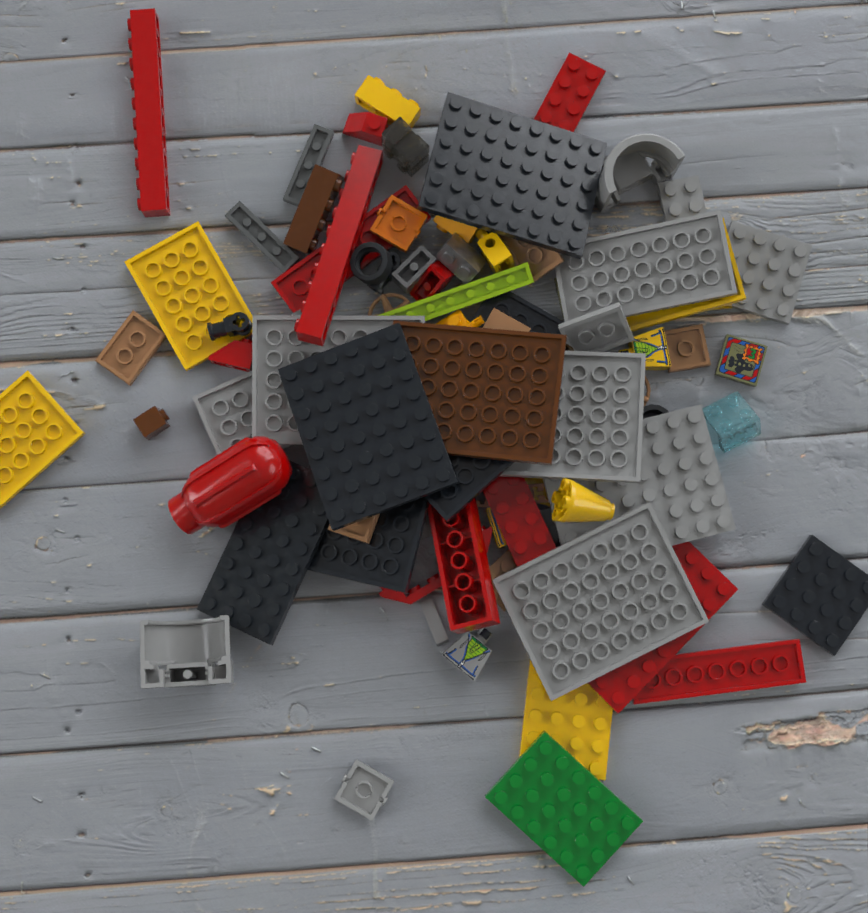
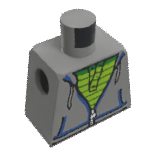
[442,628,493,682]

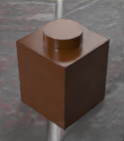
[133,406,170,440]

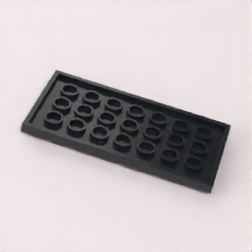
[197,461,329,645]

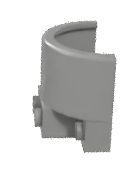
[594,133,685,214]
[140,615,234,689]

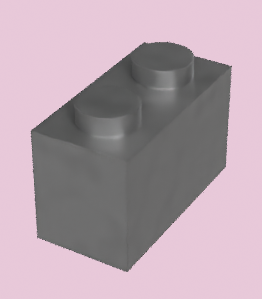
[435,232,487,284]
[392,244,437,294]

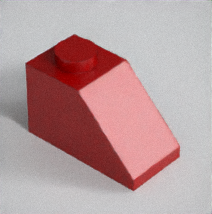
[343,112,388,146]
[409,260,455,301]
[208,338,252,372]

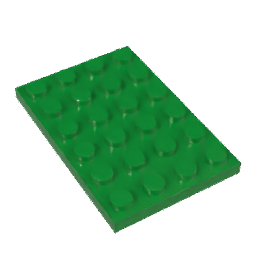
[485,730,643,887]

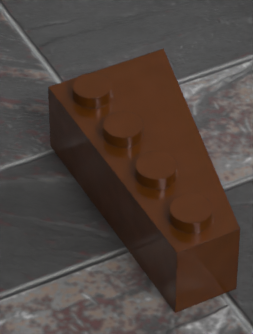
[283,164,344,254]

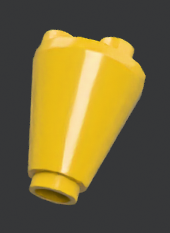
[551,478,615,522]

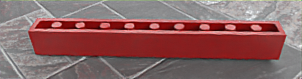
[127,8,170,218]
[294,145,384,346]

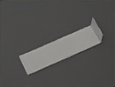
[419,597,449,646]

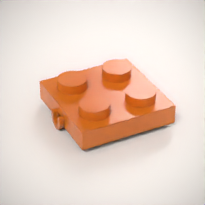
[370,194,428,253]

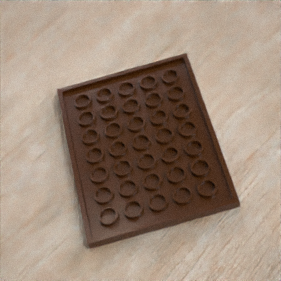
[393,320,567,466]

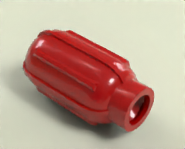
[168,436,292,535]

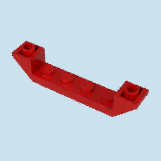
[379,526,493,605]

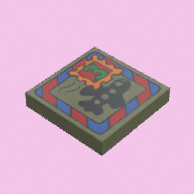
[714,334,768,387]

